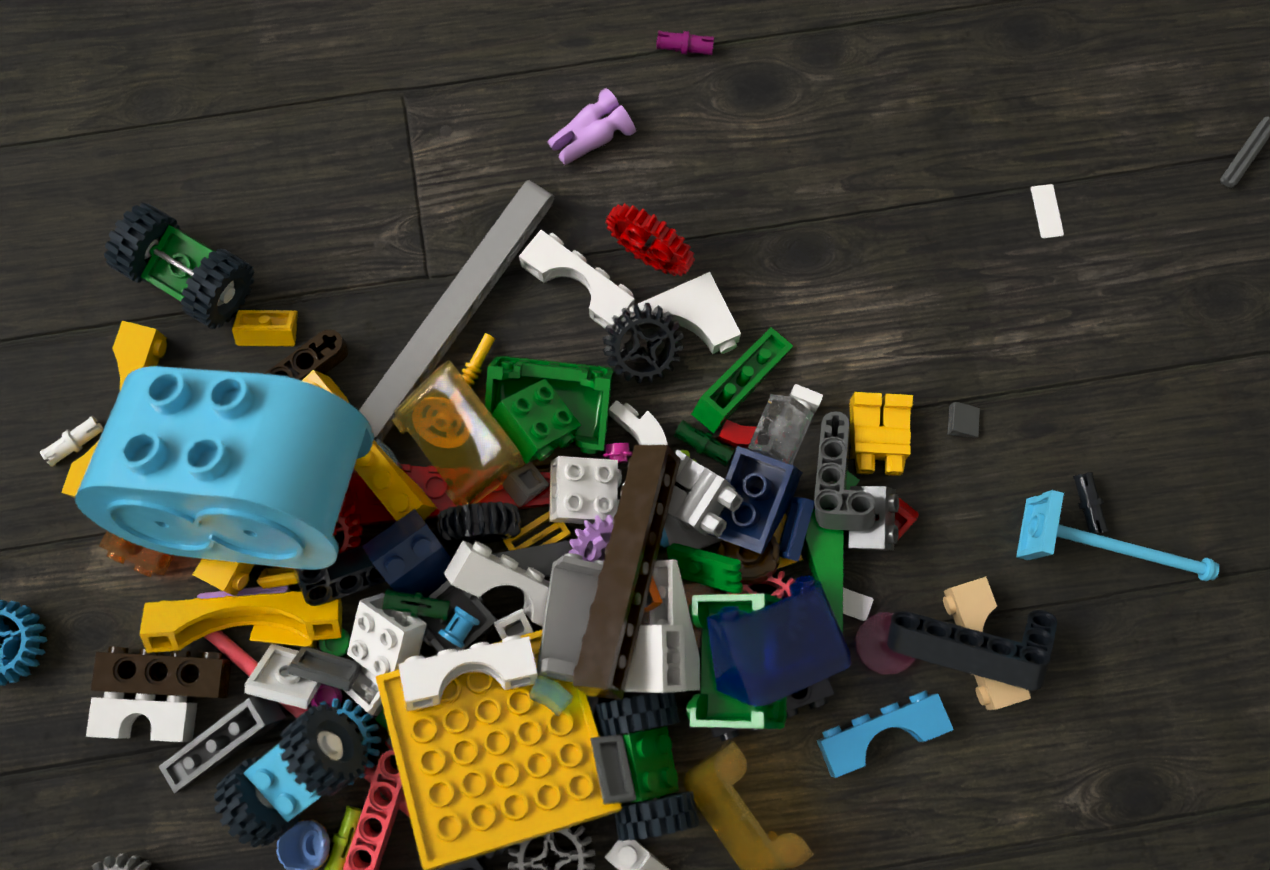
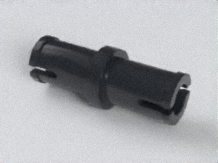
[1073,472,1109,534]

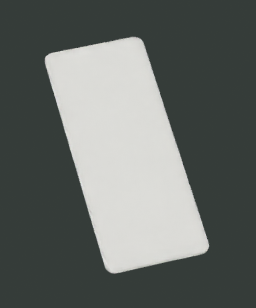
[1031,184,1064,238]

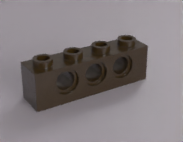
[91,647,232,699]

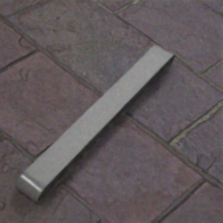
[359,180,554,445]

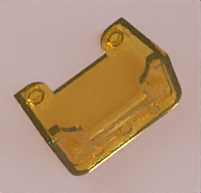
[392,360,525,506]
[684,740,814,870]

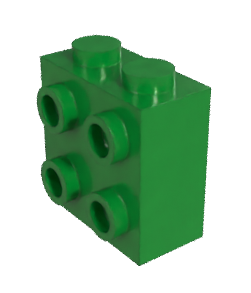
[490,379,581,464]

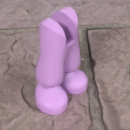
[548,88,636,165]

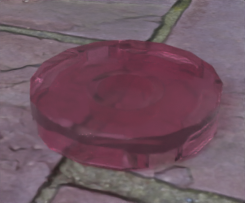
[855,612,915,675]

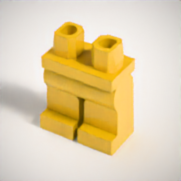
[850,392,913,476]

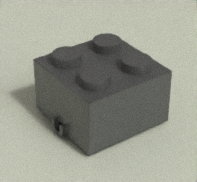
[418,580,497,652]

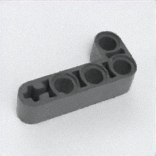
[814,411,875,531]

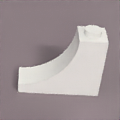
[629,272,741,354]

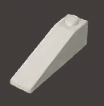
[650,560,700,691]

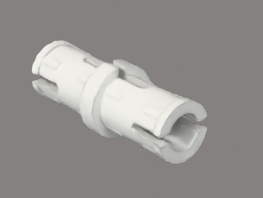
[40,416,104,467]

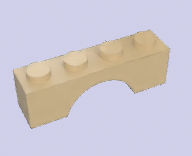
[943,577,1031,710]

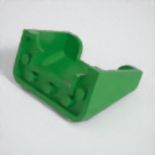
[482,356,613,454]
[687,594,787,729]

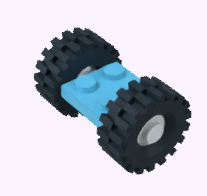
[214,704,368,847]

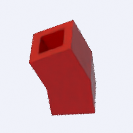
[718,419,756,449]

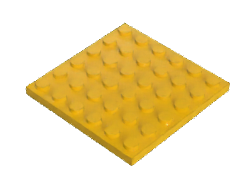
[375,630,622,870]

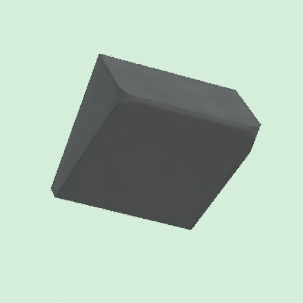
[947,402,980,438]
[502,462,549,507]

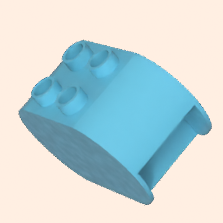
[75,366,374,570]

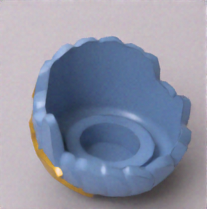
[277,820,330,870]

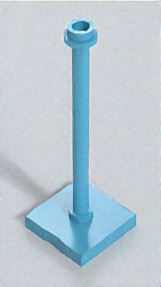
[1016,490,1219,581]

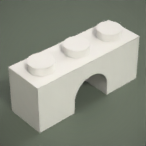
[86,692,197,742]

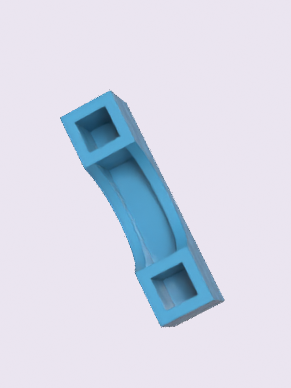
[816,690,954,778]

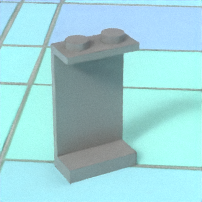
[537,553,604,682]

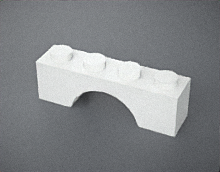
[519,230,634,328]
[444,540,550,627]
[398,635,537,711]

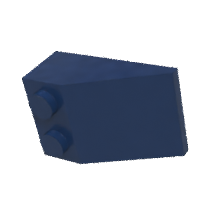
[707,446,803,555]
[362,509,452,606]

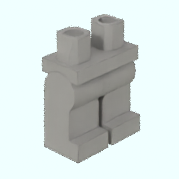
[667,450,743,537]

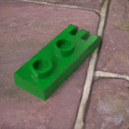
[667,543,743,594]

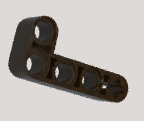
[264,329,349,381]

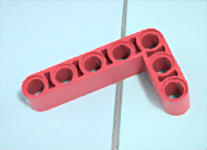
[343,747,404,870]

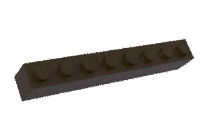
[572,445,681,700]

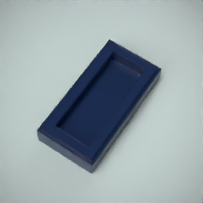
[779,497,814,562]

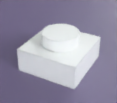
[787,384,823,413]

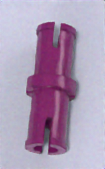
[656,30,714,55]

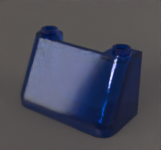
[707,576,851,706]

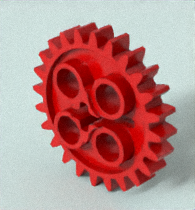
[605,204,695,277]

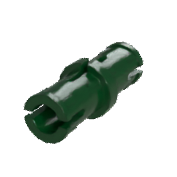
[673,420,735,467]
[383,589,451,621]

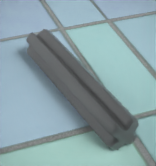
[1220,116,1270,188]

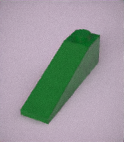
[691,327,793,434]
[803,509,844,637]

